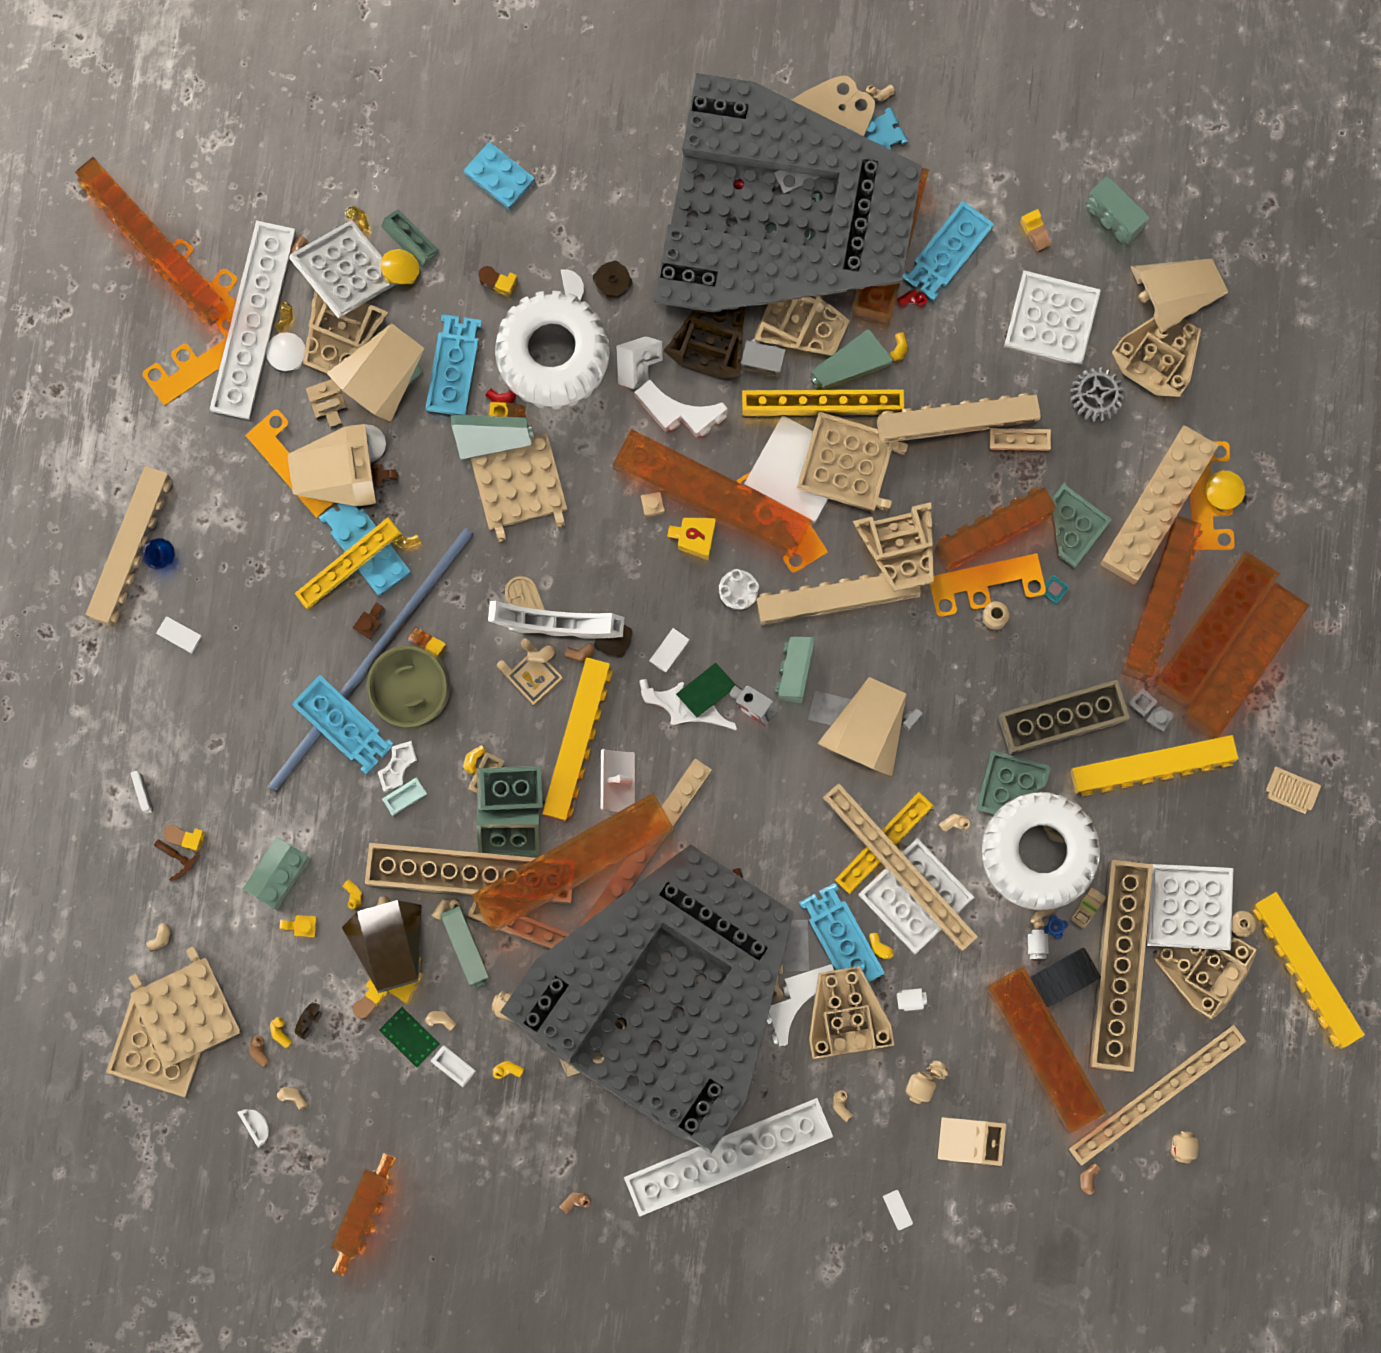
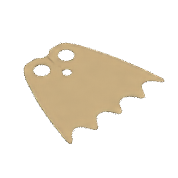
[792,75,875,136]

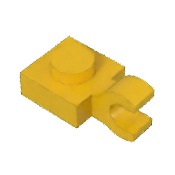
[280,915,317,938]

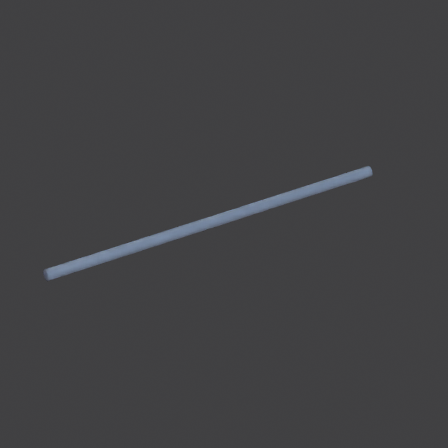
[268,528,473,792]

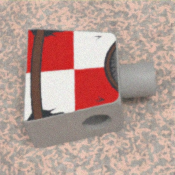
[730,685,778,727]

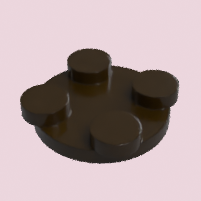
[593,260,632,300]
[594,624,633,658]
[295,1002,322,1040]

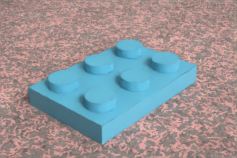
[464,141,535,209]

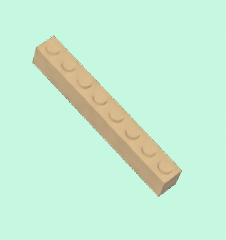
[877,393,1041,443]
[85,466,172,627]
[756,572,921,625]

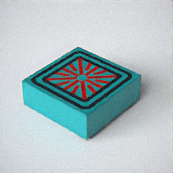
[1044,575,1069,604]

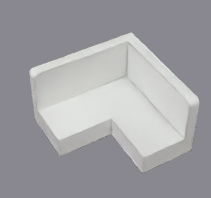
[616,337,663,389]

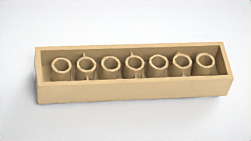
[1100,425,1219,585]

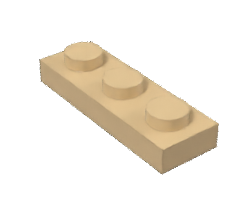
[990,428,1051,451]

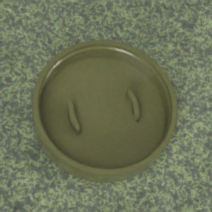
[367,645,450,727]

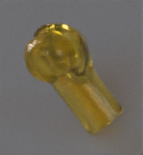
[345,206,370,231]
[273,302,293,332]
[392,534,421,549]

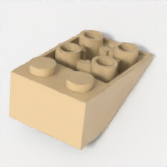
[938,1117,1006,1166]

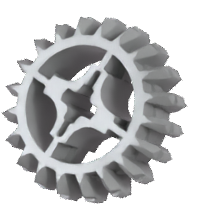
[1070,367,1125,421]

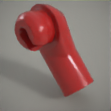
[896,290,927,307]
[485,388,516,405]

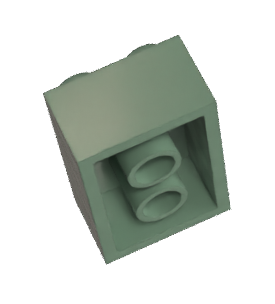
[1086,176,1150,245]
[476,766,543,810]

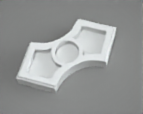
[378,741,417,792]

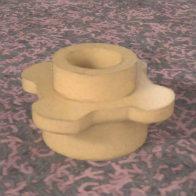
[927,1061,949,1079]

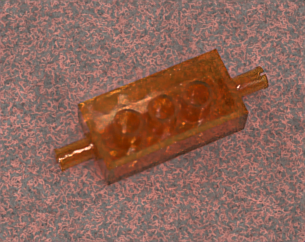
[331,1153,395,1276]

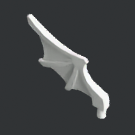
[639,679,737,731]

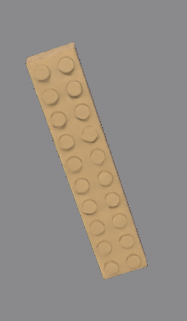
[365,843,576,905]
[1089,860,1153,1073]

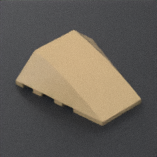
[1131,259,1228,333]
[303,291,389,373]
[754,295,850,356]
[327,323,424,422]
[853,502,933,592]
[818,677,907,776]

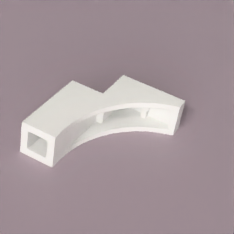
[635,380,727,438]
[767,964,834,1047]

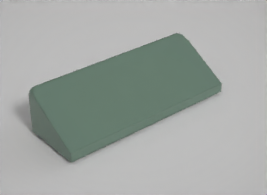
[381,210,439,267]

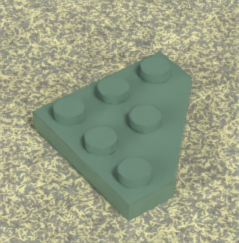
[1050,483,1112,568]
[976,750,1051,815]

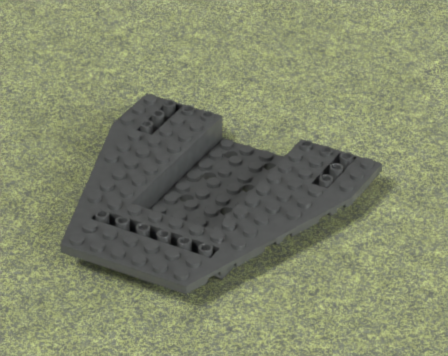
[654,73,922,312]
[500,844,794,1153]

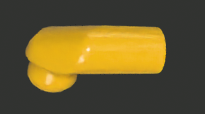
[890,332,908,361]
[493,1061,524,1079]

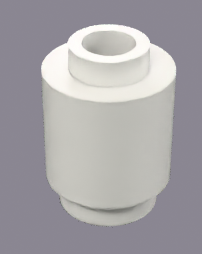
[1028,930,1049,959]
[897,988,927,1011]

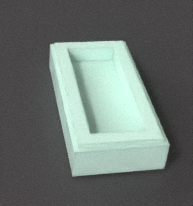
[382,777,428,817]

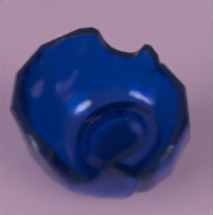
[141,538,175,570]

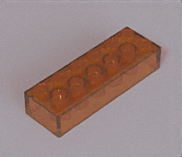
[935,487,1056,572]

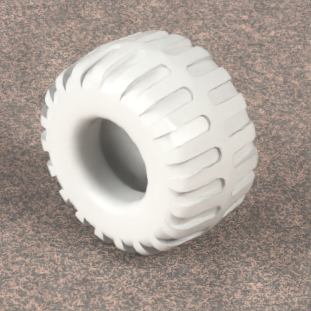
[495,291,610,409]
[982,792,1100,910]

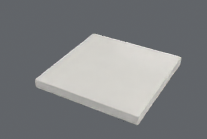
[289,220,396,318]
[1004,270,1101,366]
[744,415,829,523]
[858,838,975,954]
[1147,864,1234,950]

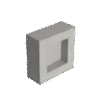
[1128,688,1158,717]
[1145,704,1174,733]
[902,708,923,731]

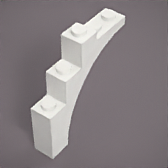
[488,601,625,639]

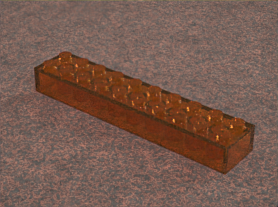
[75,157,229,326]
[613,429,811,559]
[472,792,674,933]

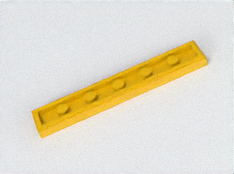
[295,517,402,609]
[834,792,934,895]

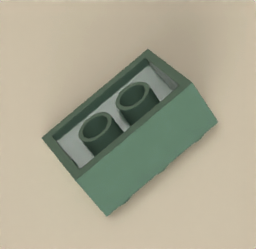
[775,637,815,704]
[477,809,540,857]
[242,837,311,911]

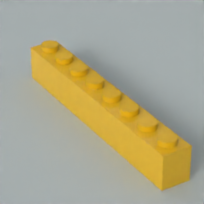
[742,390,904,416]
[542,657,613,823]
[1070,735,1238,797]
[1252,892,1364,1049]

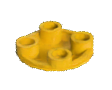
[380,249,420,285]
[1204,470,1245,511]

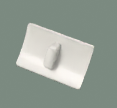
[601,749,635,813]

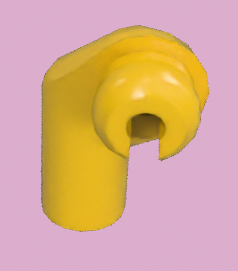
[463,745,486,774]
[342,879,363,910]
[869,933,894,960]
[270,1017,292,1048]

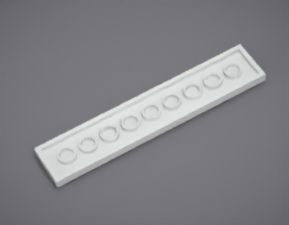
[209,220,296,420]
[624,1098,833,1217]

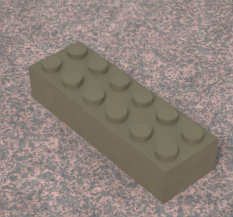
[998,679,1130,755]

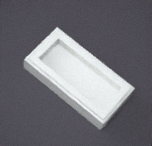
[156,616,202,654]
[649,628,690,673]
[130,771,153,814]
[431,1045,476,1087]

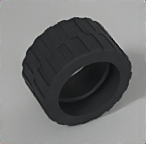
[1030,948,1101,1008]

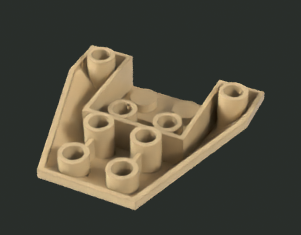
[1112,317,1201,397]
[288,424,376,506]
[1153,937,1257,1019]
[809,966,894,1059]

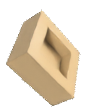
[641,492,664,516]

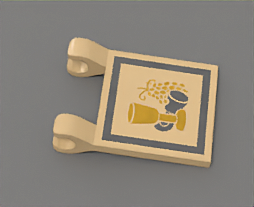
[497,638,563,705]

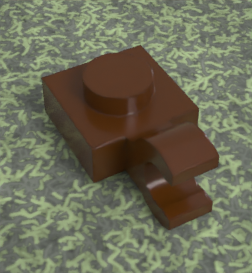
[370,464,398,486]
[353,602,385,640]

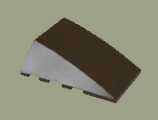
[663,306,745,379]
[342,900,422,993]

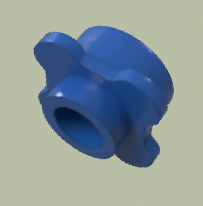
[1044,915,1068,939]

